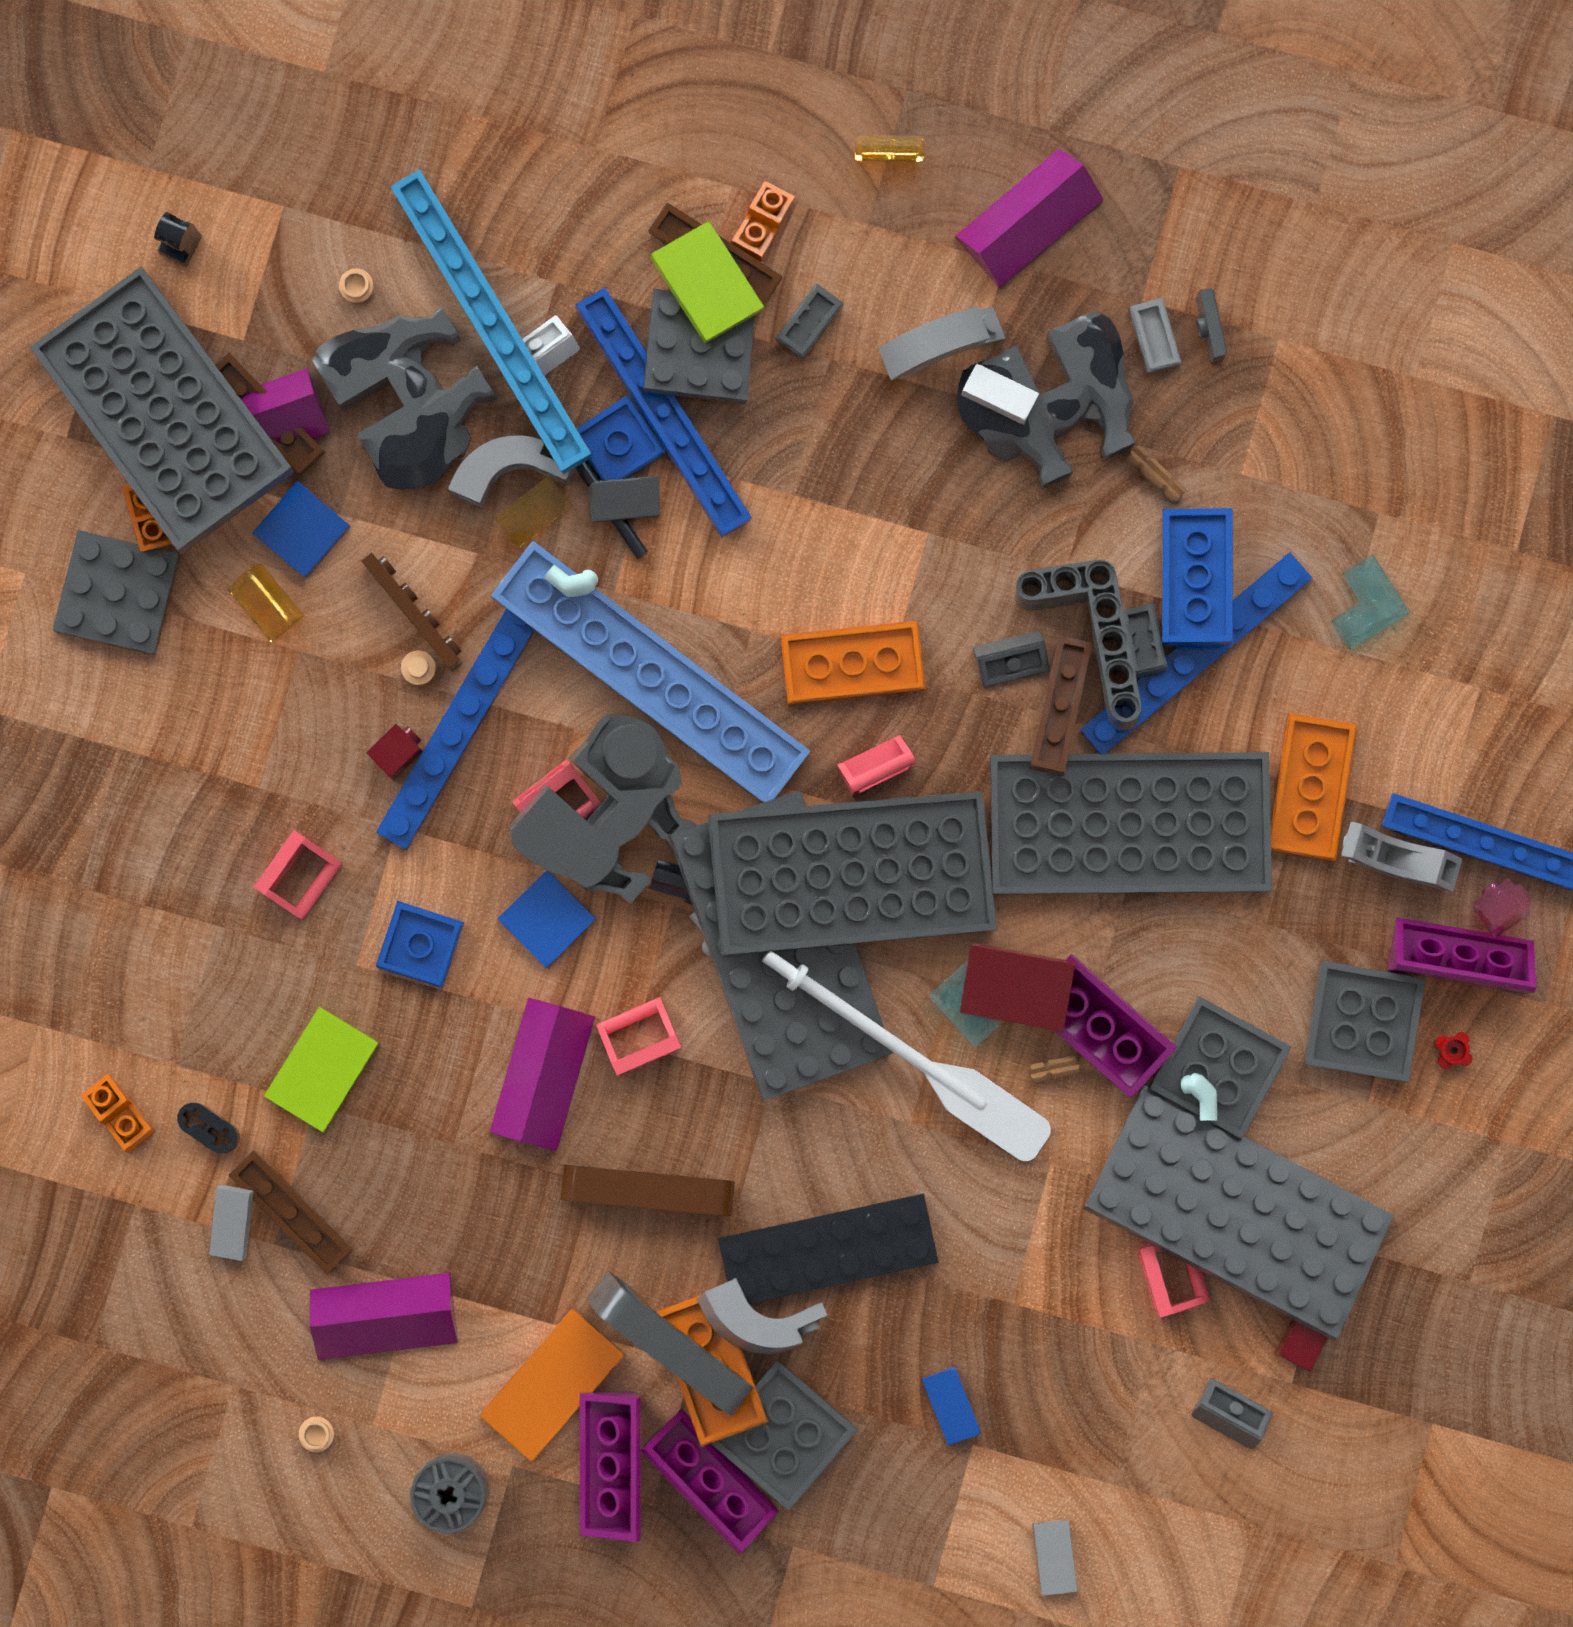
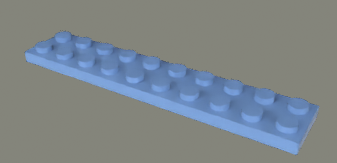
[491,541,810,803]

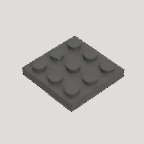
[643,289,755,404]
[53,530,181,656]
[1303,961,1426,1082]
[1149,996,1291,1139]
[712,1359,858,1511]

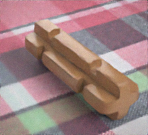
[1127,445,1186,503]
[1029,1054,1097,1083]

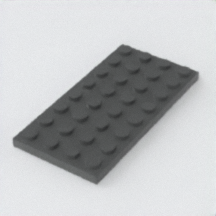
[30,266,295,555]
[990,752,1272,895]
[668,790,893,1101]
[708,791,997,956]
[1083,1085,1394,1341]

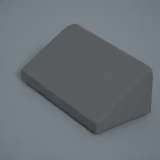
[587,476,660,523]
[973,631,1050,688]
[1191,1378,1273,1449]

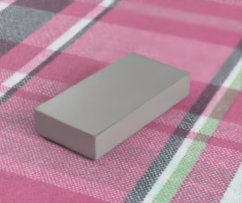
[1129,297,1182,374]
[209,1185,254,1261]
[1033,1519,1077,1596]

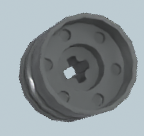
[410,1452,490,1534]

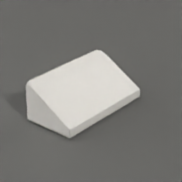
[522,315,580,376]
[961,364,1039,425]

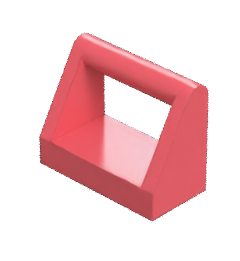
[837,735,916,797]
[512,759,601,819]
[254,830,343,921]
[596,997,682,1076]
[1137,1244,1211,1318]

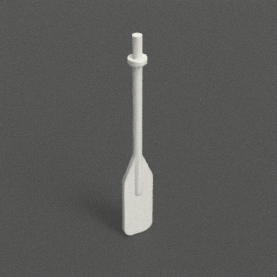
[762,951,1051,1161]

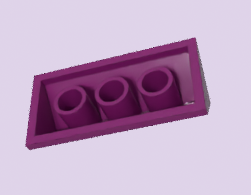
[955,148,1104,288]
[239,368,331,443]
[1387,917,1536,994]
[1054,953,1177,1098]
[490,997,596,1151]
[310,1273,458,1360]
[580,1391,641,1542]
[641,1408,779,1554]

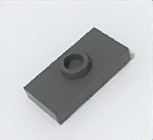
[775,283,844,360]
[1196,288,1228,364]
[1123,603,1168,678]

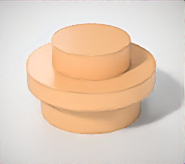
[339,269,374,303]
[401,650,436,685]
[299,1416,334,1452]

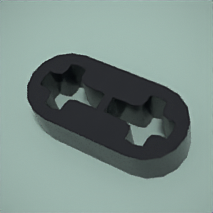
[177,1103,240,1153]

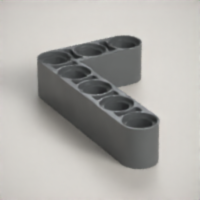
[1015,560,1141,731]
[587,1271,754,1416]

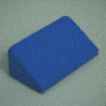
[922,1366,981,1445]

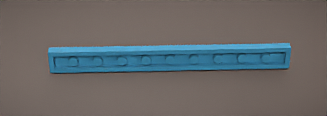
[390,169,593,475]

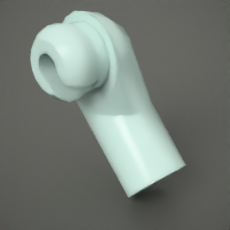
[544,565,598,597]
[1181,1073,1217,1120]

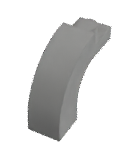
[878,307,1006,380]
[448,435,573,509]
[1341,822,1462,892]
[697,1279,827,1354]

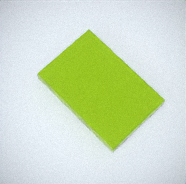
[650,221,764,344]
[264,1007,380,1133]

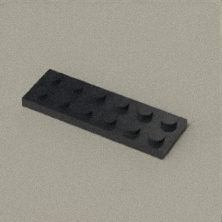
[718,1193,939,1304]

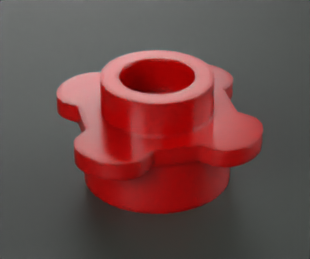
[1435,1032,1473,1069]

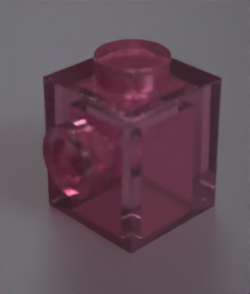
[1474,878,1531,938]

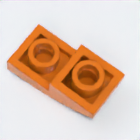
[731,181,795,262]
[122,486,173,553]
[80,1074,156,1153]

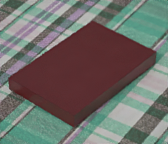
[959,943,1076,1032]

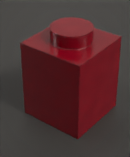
[366,724,423,781]
[1275,1319,1328,1372]

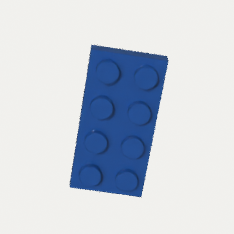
[1162,508,1233,646]

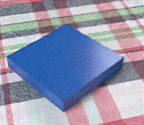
[576,395,666,481]
[252,481,351,579]
[497,870,596,968]
[375,901,464,989]

